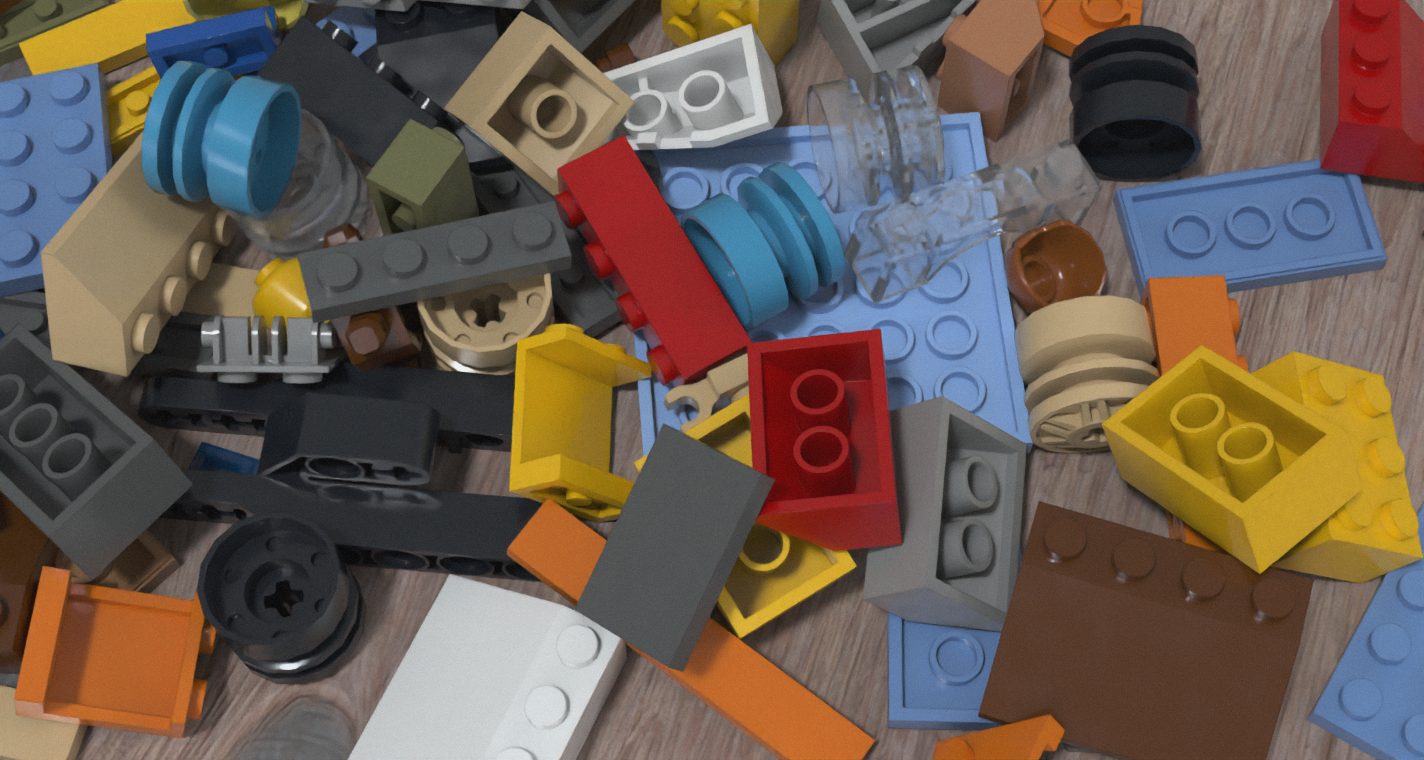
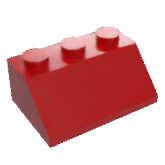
[1320,0,1424,183]
[747,329,902,551]

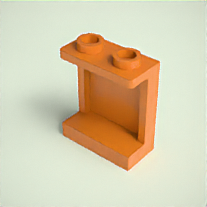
[14,566,216,739]

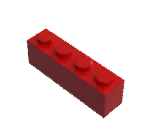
[553,135,752,387]

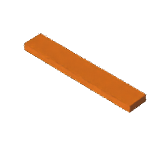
[506,497,875,760]

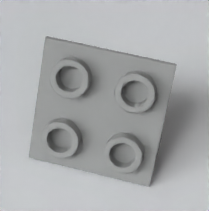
[197,315,348,384]

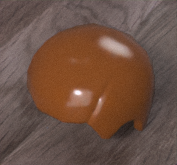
[1004,219,1107,313]

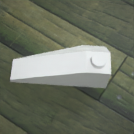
[600,24,783,150]

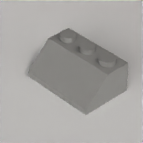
[863,396,1027,632]

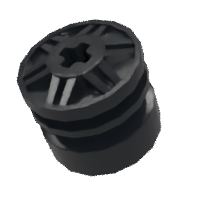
[1069,25,1202,183]
[197,512,367,684]

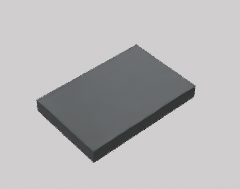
[574,423,775,672]

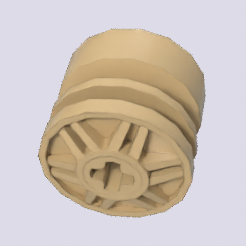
[417,273,555,376]
[1014,295,1160,454]

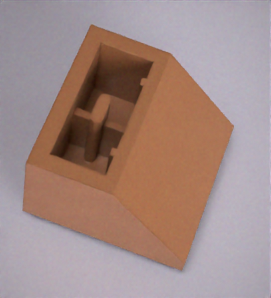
[937,0,1045,143]

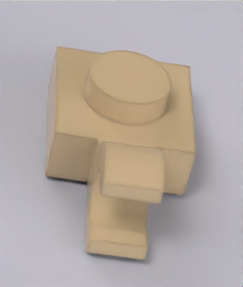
[664,353,749,433]

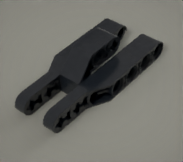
[138,362,543,582]

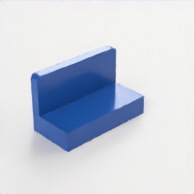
[146,5,281,79]

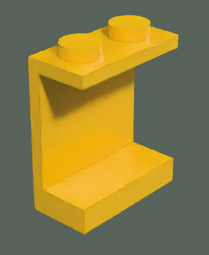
[509,324,652,523]

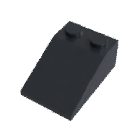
[375,0,510,171]

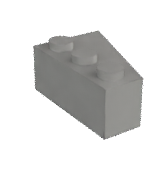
[816,0,977,119]

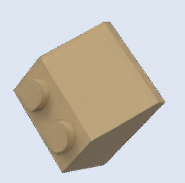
[444,11,635,196]

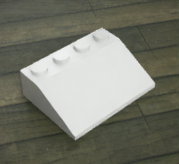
[348,574,627,760]

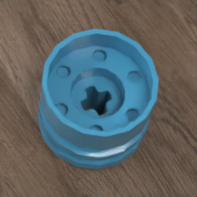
[141,61,302,218]
[681,162,845,332]

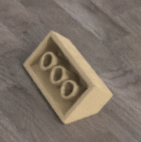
[41,130,237,377]

